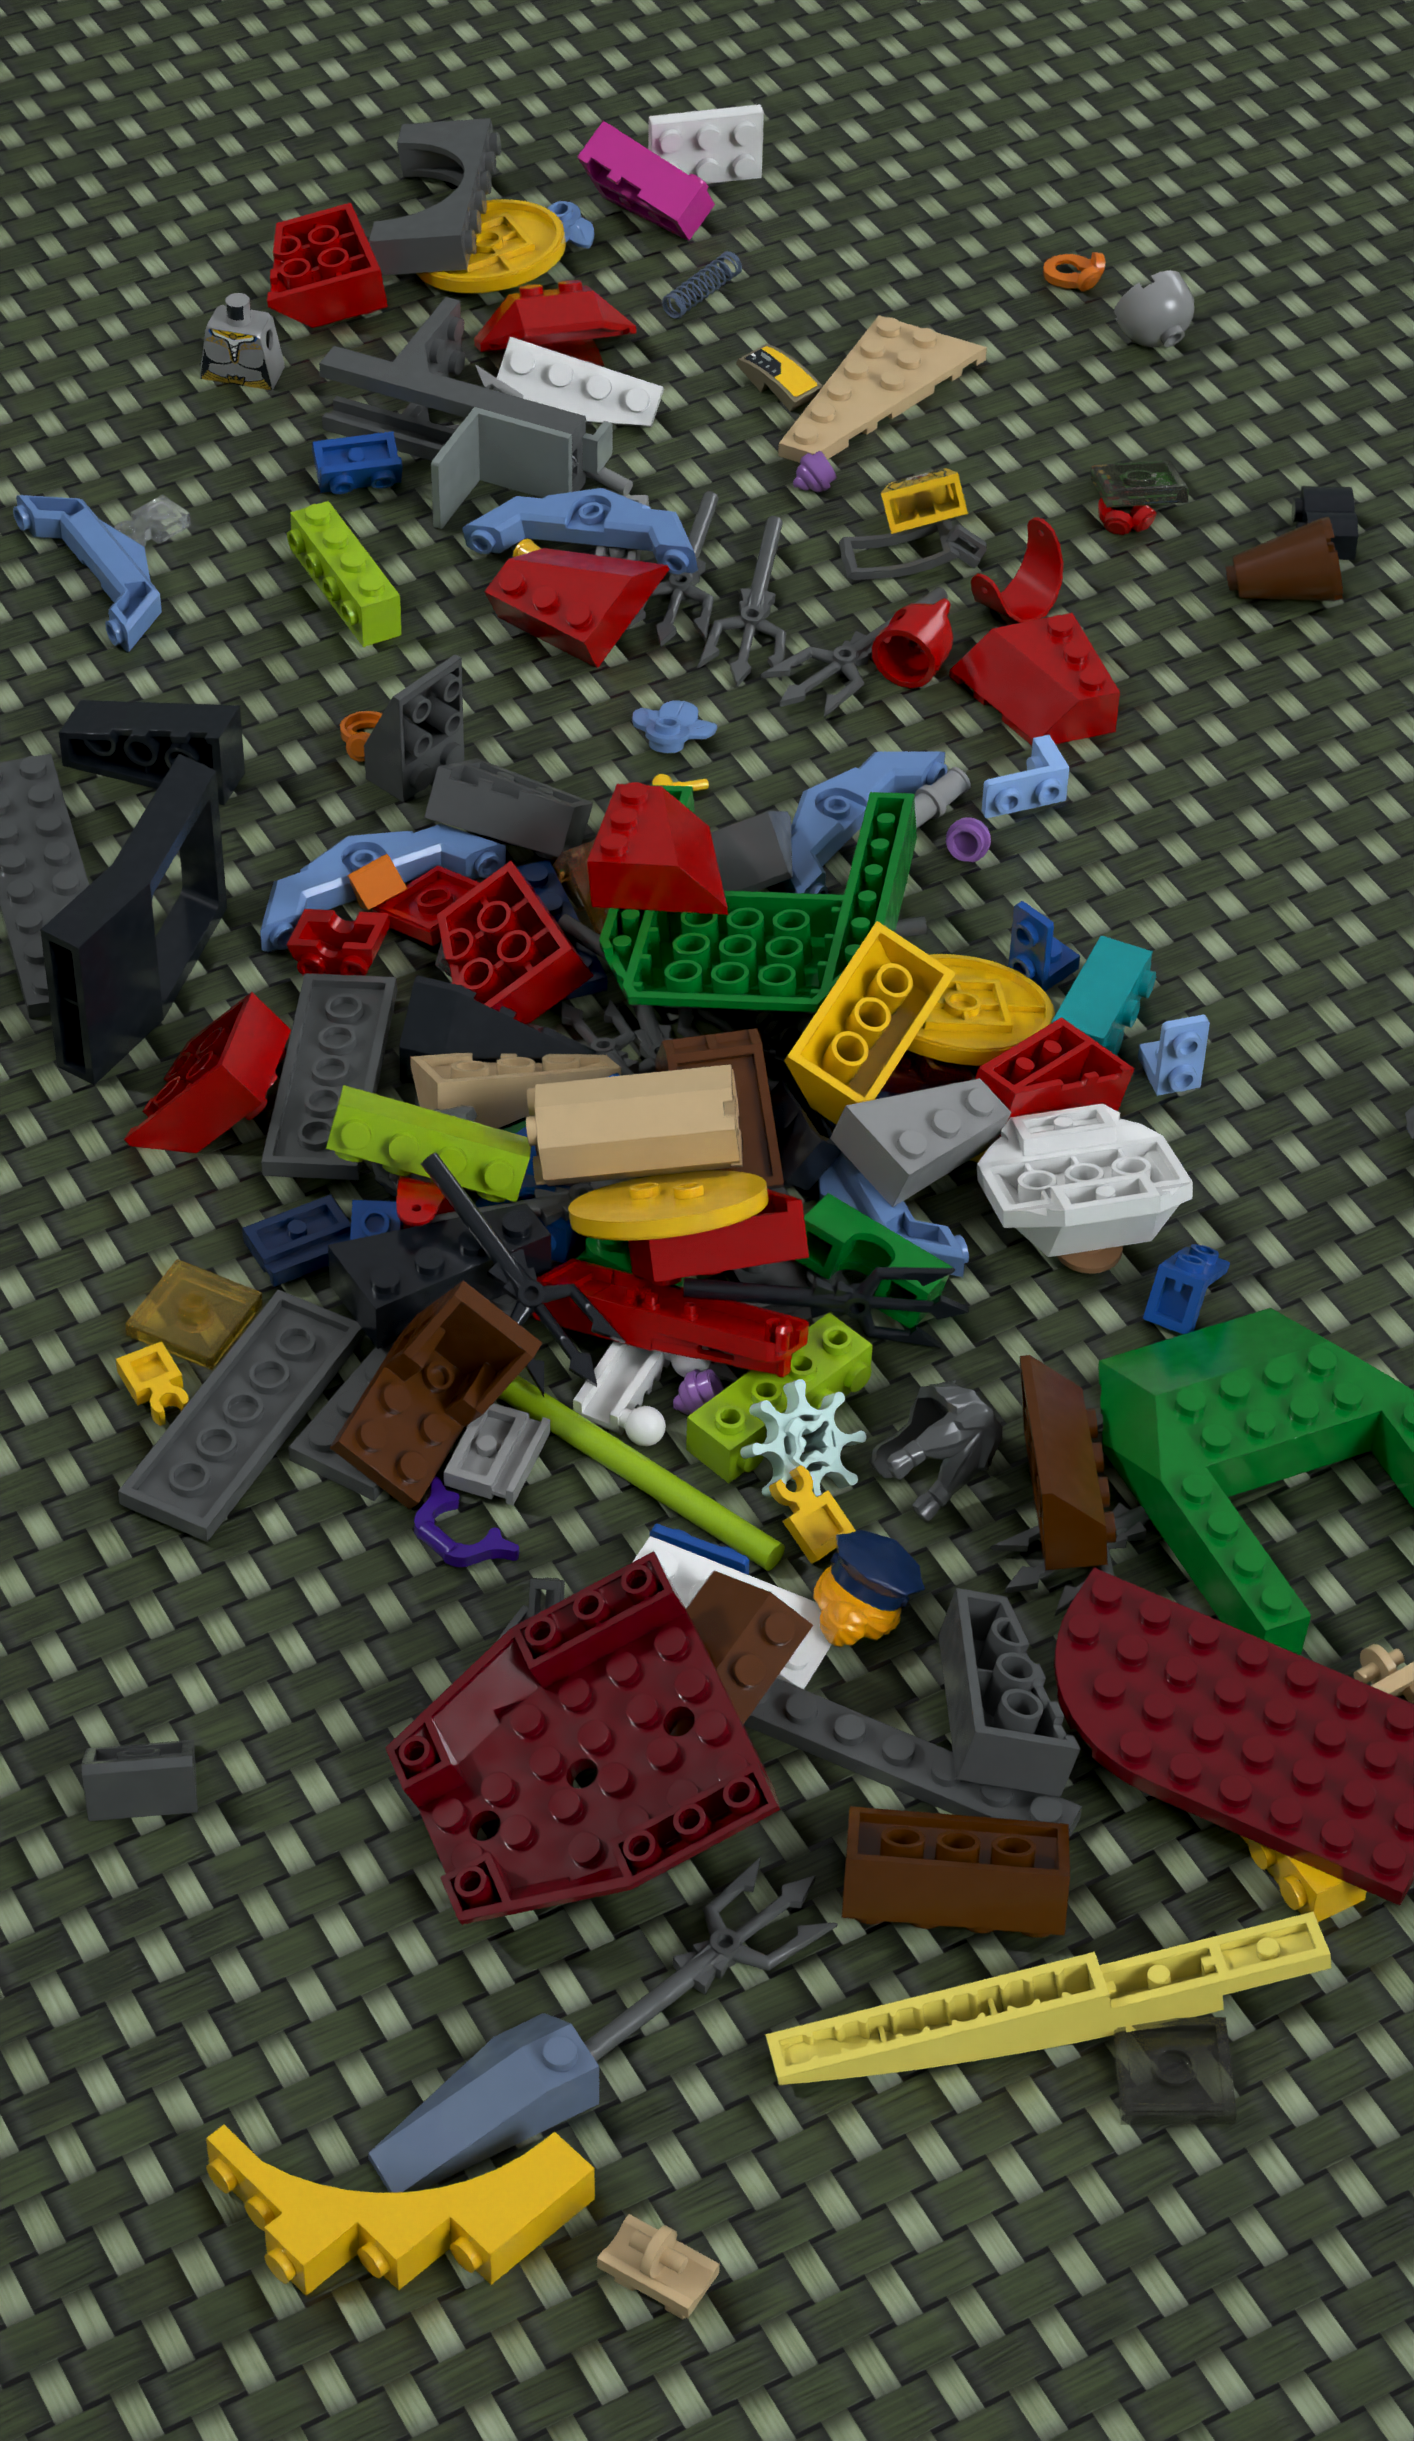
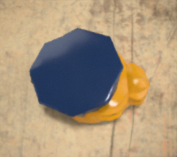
[813,1530,925,1647]

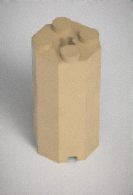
[526,1065,743,1186]

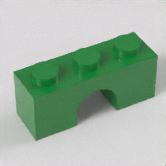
[796,1193,953,1329]

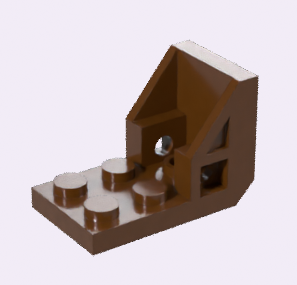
[655,1028,784,1189]
[329,1280,542,1509]

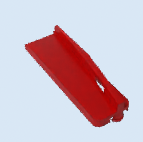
[532,1258,809,1377]

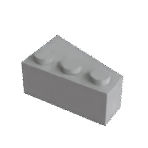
[830,1078,1012,1207]

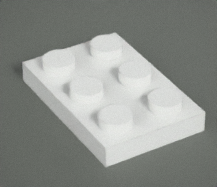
[648,104,764,184]

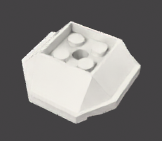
[977,1104,1193,1257]

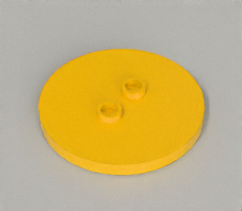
[417,199,566,293]
[907,954,1055,1066]
[568,1170,768,1241]

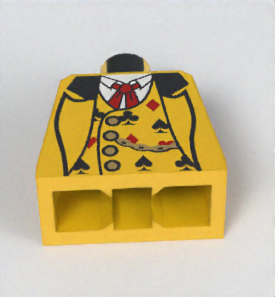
[881,468,968,534]

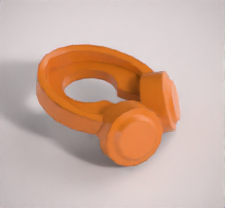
[1043,252,1106,292]
[340,711,382,762]

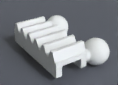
[573,1341,711,1446]

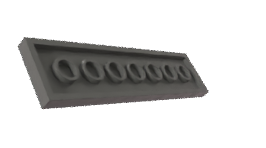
[0,754,89,1019]

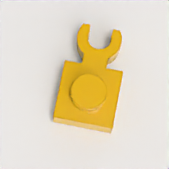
[116,1341,189,1426]
[769,1465,856,1564]

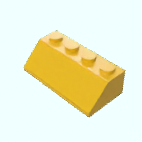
[784,921,956,1125]

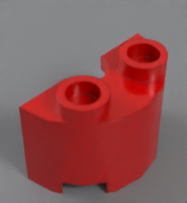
[287,909,390,976]

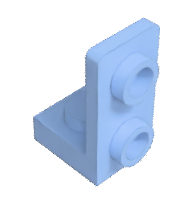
[981,735,1069,818]
[1138,1015,1210,1096]

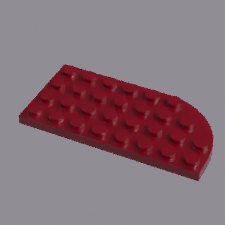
[1054,1568,1414,1906]

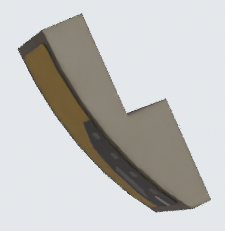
[736,344,823,412]

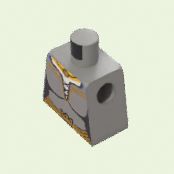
[200,293,285,391]

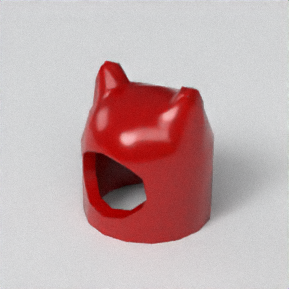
[872,598,954,688]

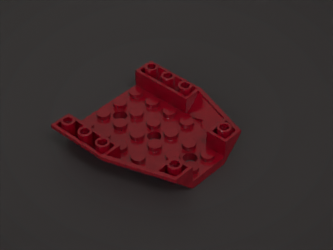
[385,1551,781,1925]

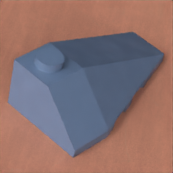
[368,2013,599,2193]

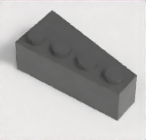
[938,1588,1080,1797]

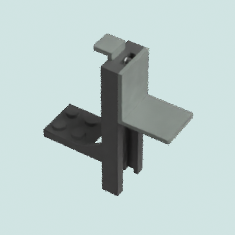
[319,297,613,529]

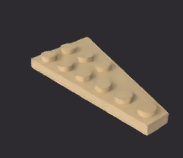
[778,315,987,463]

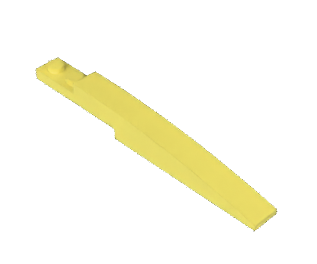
[766,1912,1331,2085]

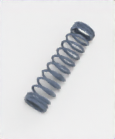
[662,251,742,319]

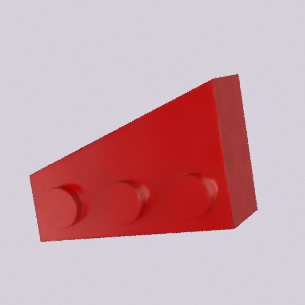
[975,1017,1135,1137]
[628,1189,809,1286]

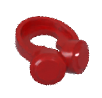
[1098,491,1157,535]

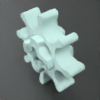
[740,1379,866,1498]

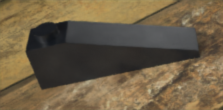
[399,975,597,1084]

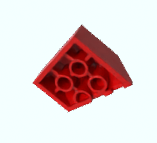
[267,202,388,328]
[484,548,670,669]
[949,613,1120,746]
[587,782,728,915]
[437,861,594,1025]
[124,992,291,1153]

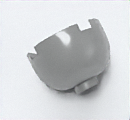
[1114,270,1195,347]

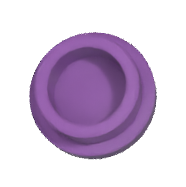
[793,451,837,492]
[946,817,991,862]
[673,1369,724,1415]

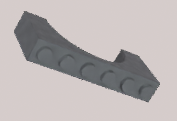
[368,118,501,275]

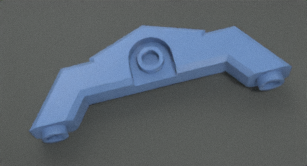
[462,488,698,574]
[13,495,162,652]
[781,752,947,894]
[260,824,506,952]
[818,1117,969,1277]

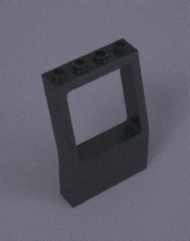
[40,754,227,1085]

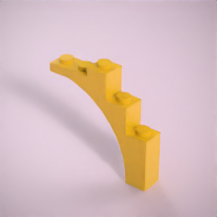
[206,2125,595,2296]

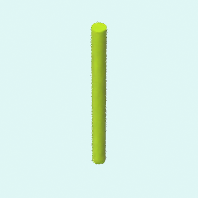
[498,1375,785,1571]

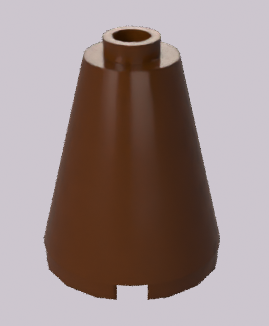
[1225,517,1343,601]

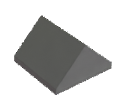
[711,811,792,892]
[81,1740,198,1821]

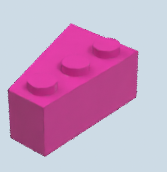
[577,121,715,241]

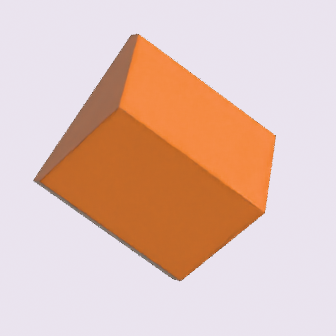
[348,854,408,910]

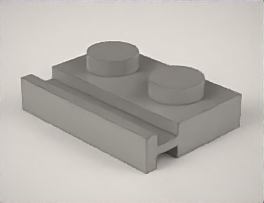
[444,1403,550,1505]

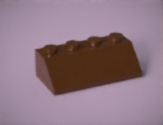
[1020,1355,1116,1570]
[670,1570,813,1736]
[842,1806,1070,1938]

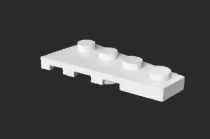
[493,337,664,427]
[632,1536,832,1689]

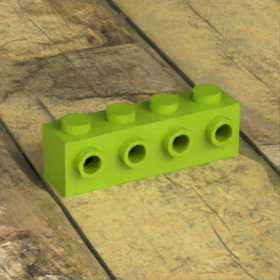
[287,501,402,647]
[326,1085,531,1203]
[686,1312,873,1483]

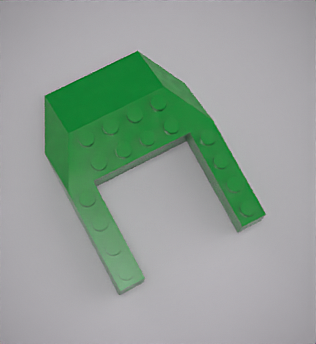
[599,785,917,1012]
[1098,1308,1414,1656]

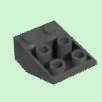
[364,654,464,802]

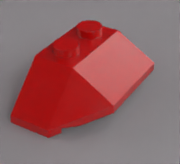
[474,280,637,352]

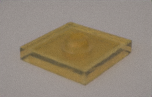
[125,1259,263,1370]

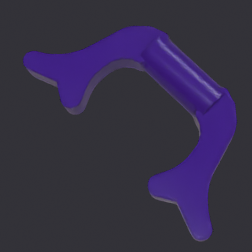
[414,1477,519,1567]

